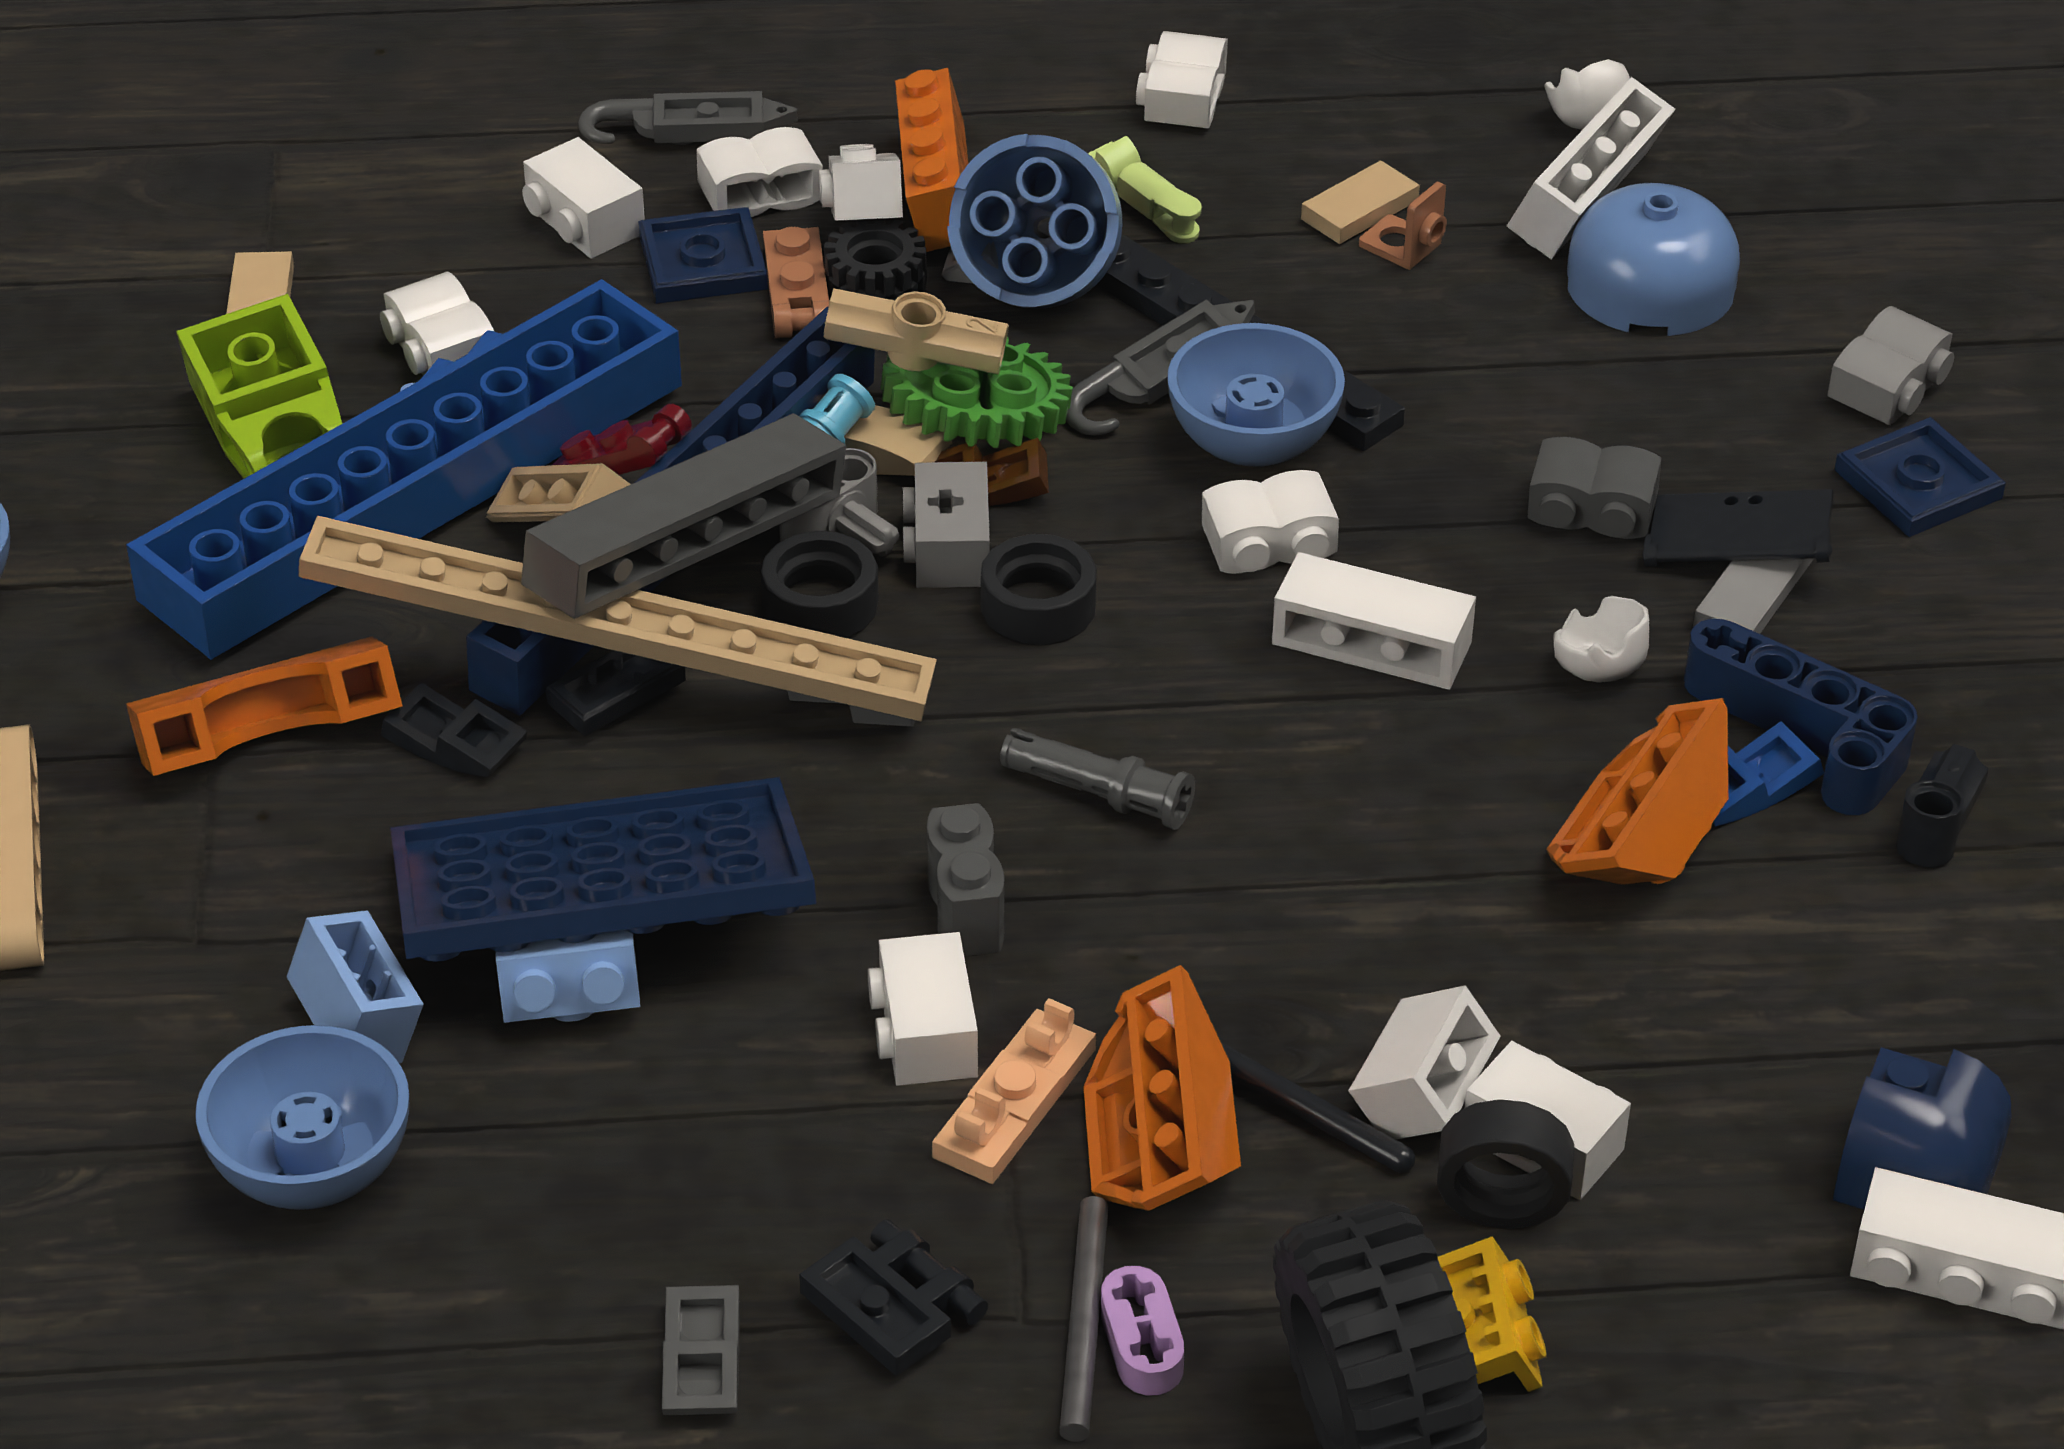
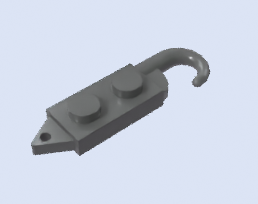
[578,91,798,145]
[1066,299,1255,436]

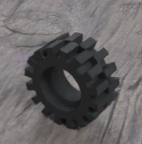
[824,218,927,301]

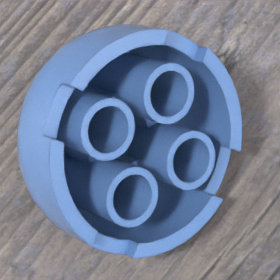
[947,134,1123,309]
[1567,183,1740,336]

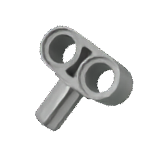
[779,448,900,557]

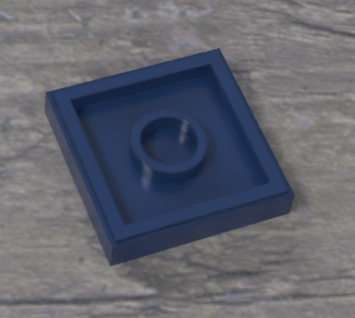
[638,207,768,304]
[1834,417,2006,537]

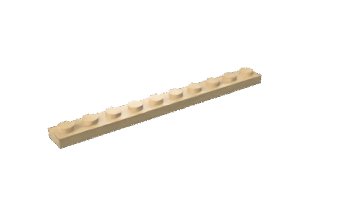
[299,515,937,722]

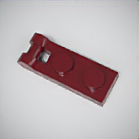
[551,404,692,475]

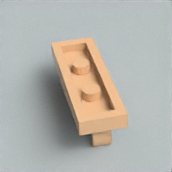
[932,998,1096,1184]

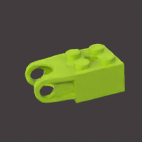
[176,293,343,479]

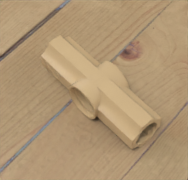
[824,288,1009,374]

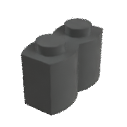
[1528,437,1662,539]
[927,803,1004,956]

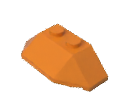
[1546,698,1729,885]
[1083,965,1241,1211]

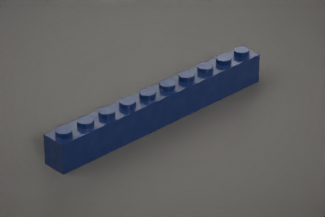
[466,306,875,717]

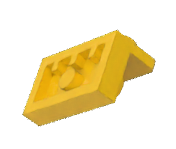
[1438,1236,1547,1392]

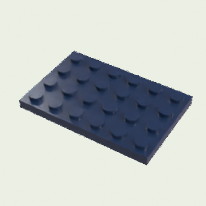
[390,777,816,961]

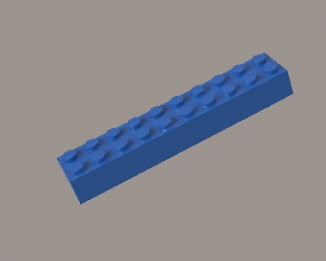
[126,279,682,660]

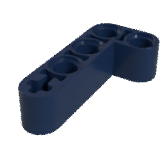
[1684,619,1918,815]

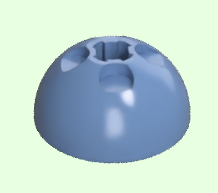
[1168,323,1345,466]
[196,1025,409,1210]

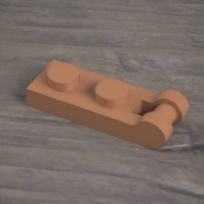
[763,227,830,338]

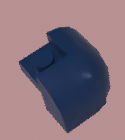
[1833,1047,2012,1210]

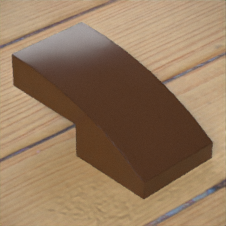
[935,438,1049,506]

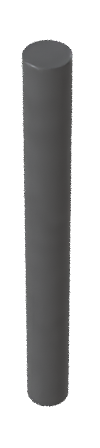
[1059,1196,1109,1442]

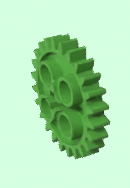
[880,337,1073,448]

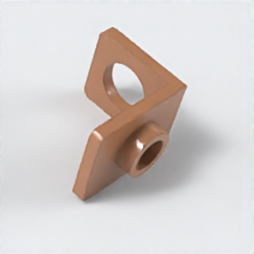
[1359,181,1447,270]

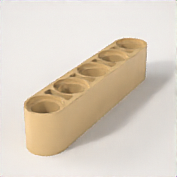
[0,724,44,971]

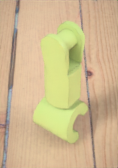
[1088,136,1202,244]

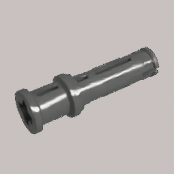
[1000,728,1195,830]

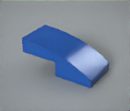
[1712,721,1824,826]

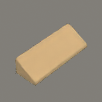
[486,463,631,522]

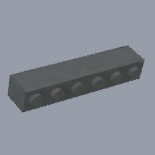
[521,413,846,619]

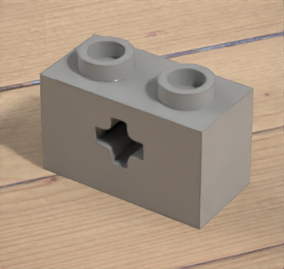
[903,462,990,588]

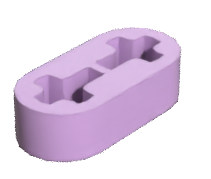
[1101,1266,1184,1396]

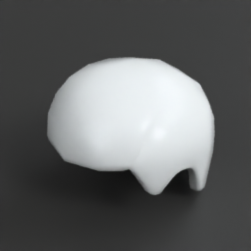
[1544,59,1630,129]
[1553,596,1649,682]

